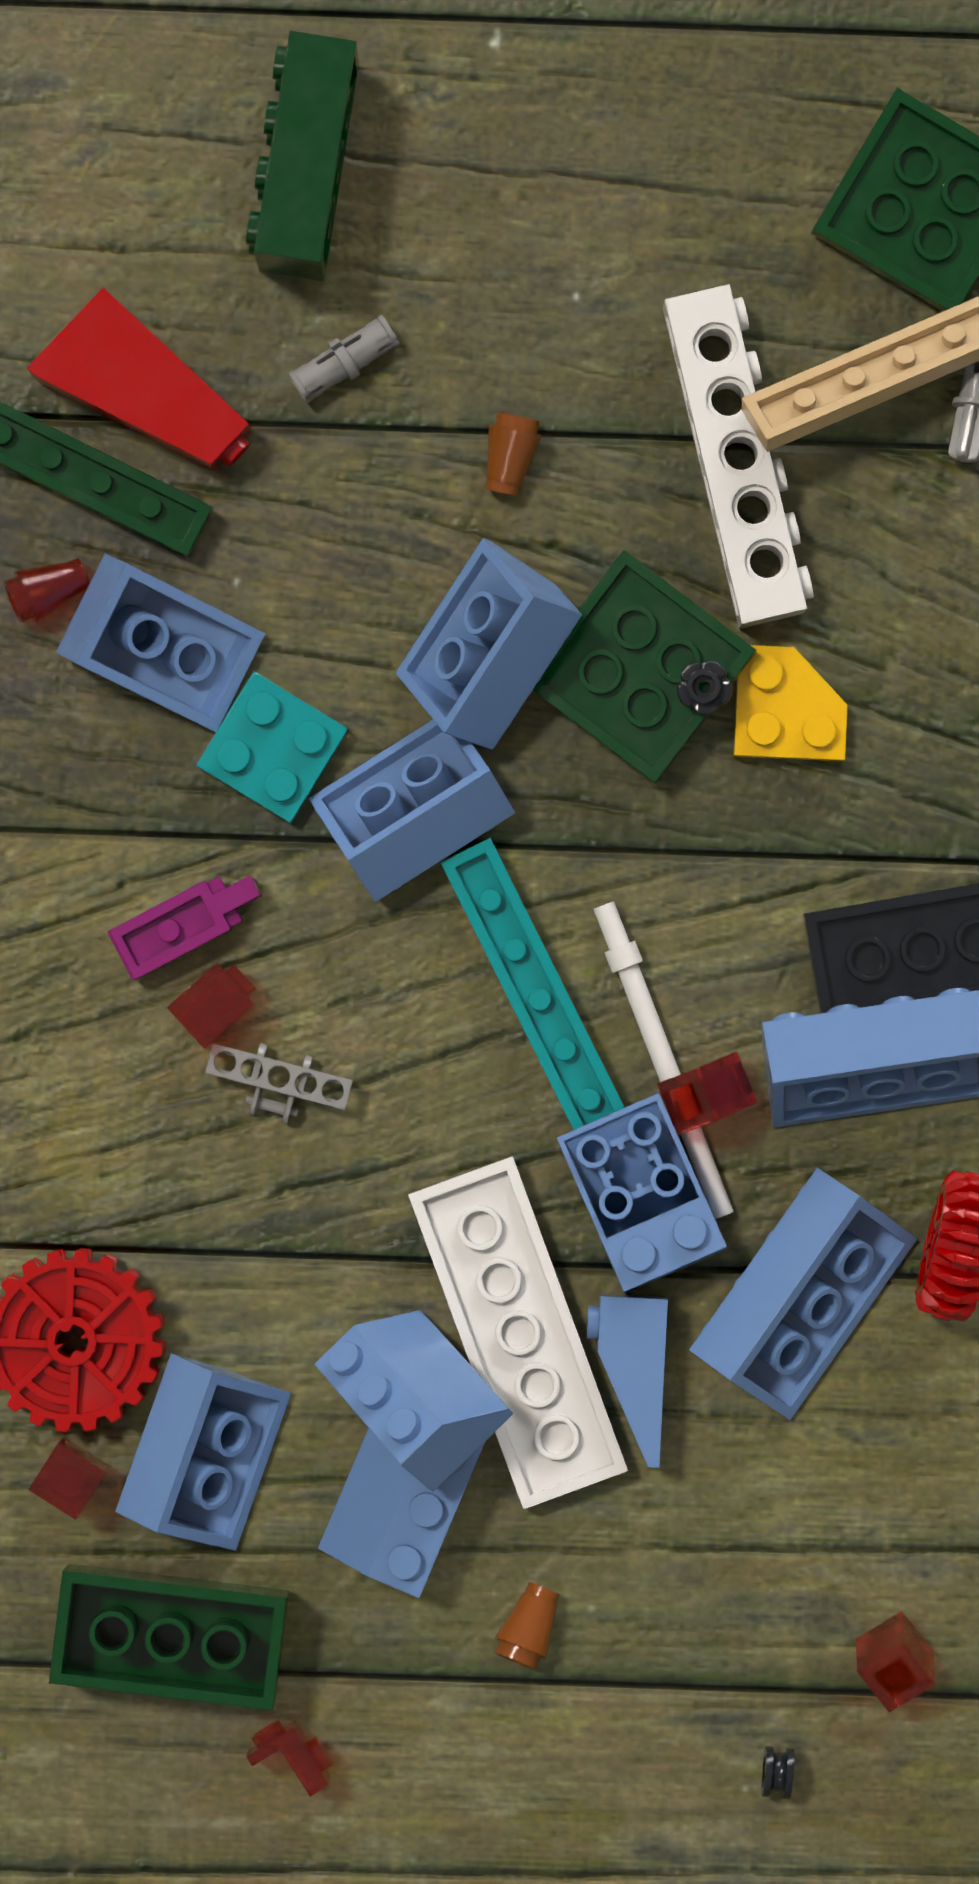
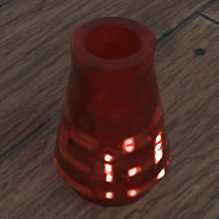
[4,558,90,623]

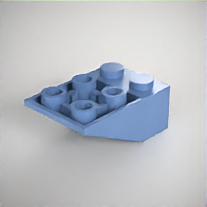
[557,1093,727,1294]

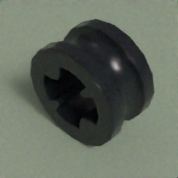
[761,1746,794,1799]

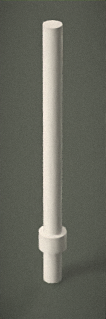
[593,901,734,1219]

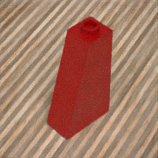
[27,287,252,471]

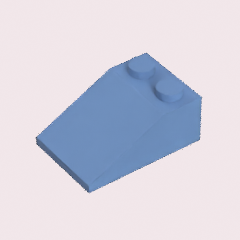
[56,553,266,732]

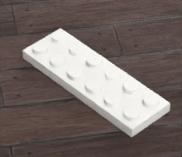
[408,1156,628,1509]

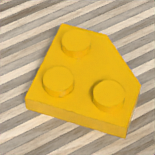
[733,645,847,761]

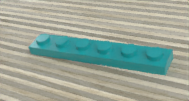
[441,838,625,1130]

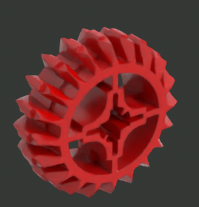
[915,1170,979,1322]

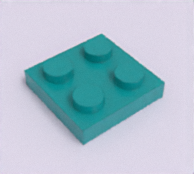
[196,671,349,824]

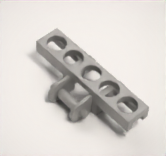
[205,1043,353,1124]

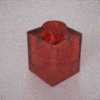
[167,963,256,1049]
[657,1051,758,1135]
[28,1437,111,1520]
[856,1611,936,1712]

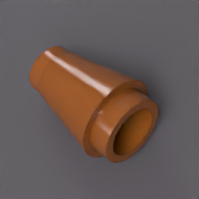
[485,411,542,496]
[495,1582,560,1670]

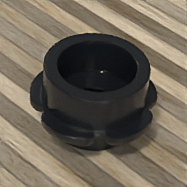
[677,660,732,715]

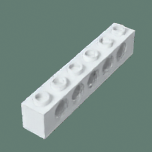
[662,284,814,629]

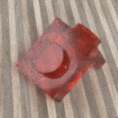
[246,1720,333,1797]

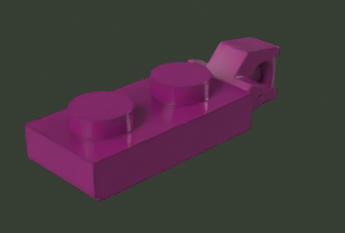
[107,876,262,981]

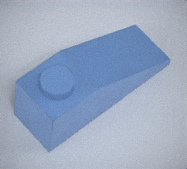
[587,1293,668,1468]

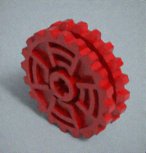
[0,1248,167,1432]

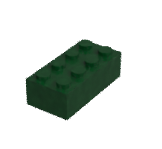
[246,31,359,282]
[49,1564,289,1710]

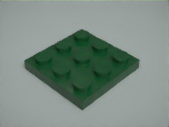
[811,88,979,311]
[533,550,757,784]

